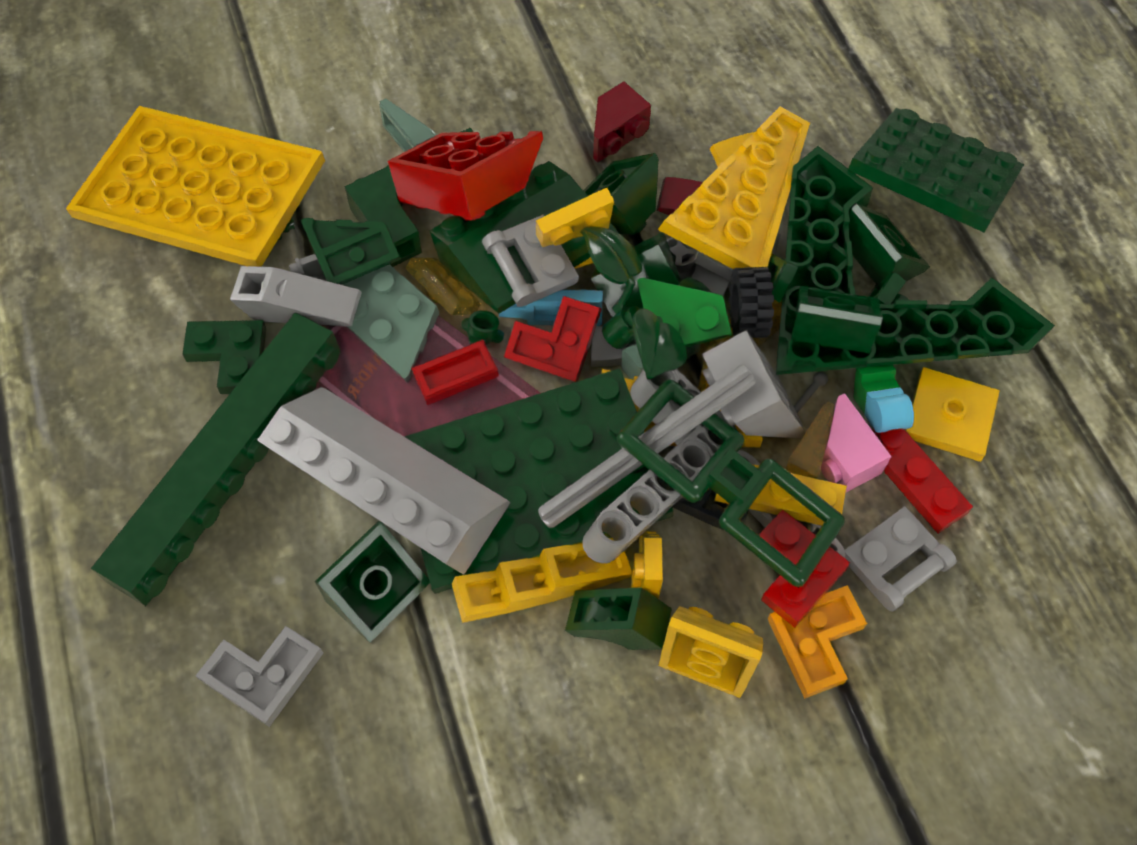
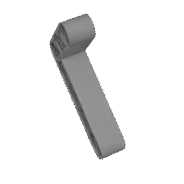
[582,369,737,563]

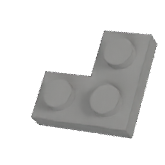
[196,626,323,727]

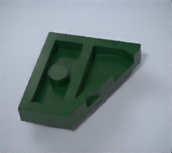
[301,218,401,285]

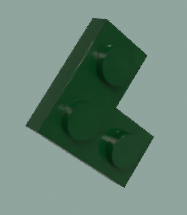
[182,320,267,394]

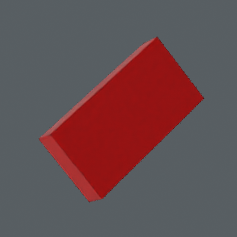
[411,340,499,406]

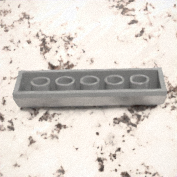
[257,387,510,575]

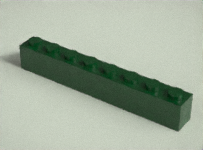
[91,313,341,607]

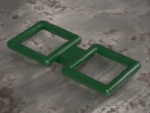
[616,379,845,587]

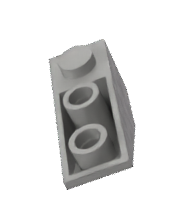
[230,266,362,326]

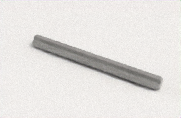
[538,365,756,528]

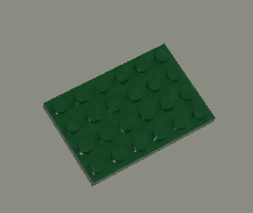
[404,368,674,594]

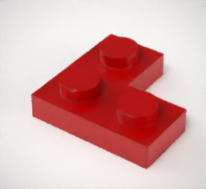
[504,296,602,382]
[759,509,851,628]

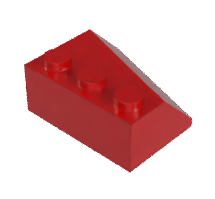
[388,131,543,220]

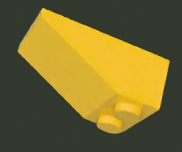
[658,606,763,698]

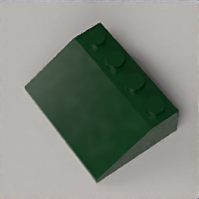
[429,161,619,314]

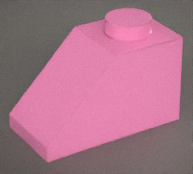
[820,393,891,492]

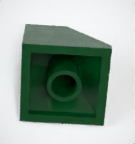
[583,153,659,236]

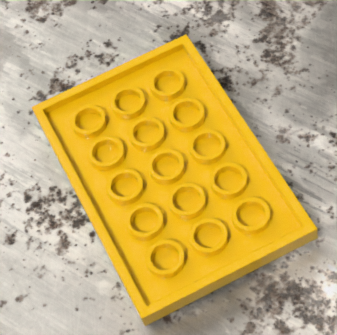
[66,106,325,267]

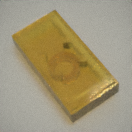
[405,258,481,315]

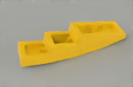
[452,538,632,623]

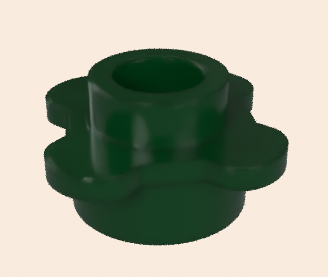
[461,310,504,345]

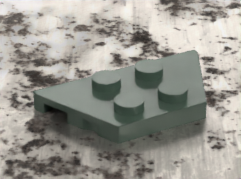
[343,264,439,385]

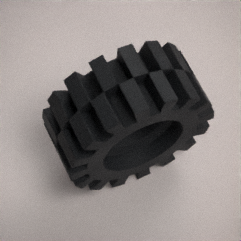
[729,267,774,338]

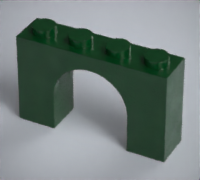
[344,128,473,267]

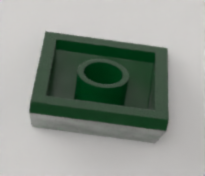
[848,204,930,284]
[591,232,681,317]
[791,286,883,353]
[315,521,430,643]

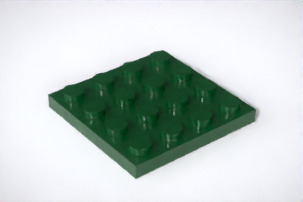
[848,108,1024,233]

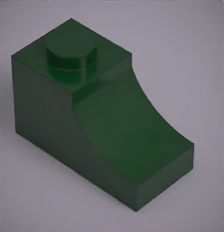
[565,587,672,650]

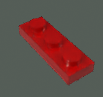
[872,428,973,534]

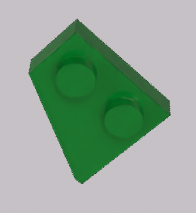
[637,278,732,347]

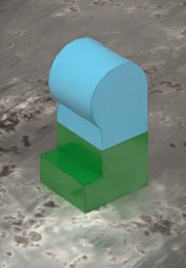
[853,365,914,433]

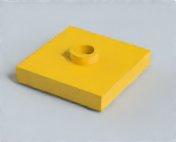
[905,367,1000,462]

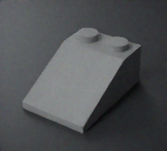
[702,330,808,439]

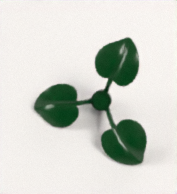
[580,227,712,379]

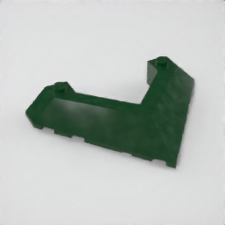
[776,146,1055,375]

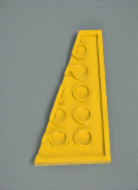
[658,106,810,269]

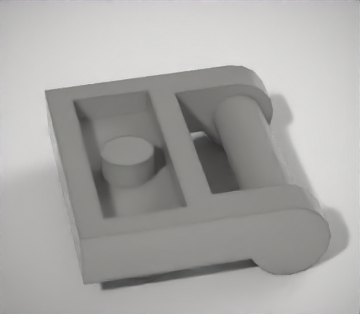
[482,215,579,307]
[845,506,957,612]

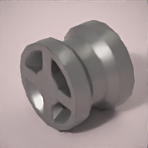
[667,237,697,281]

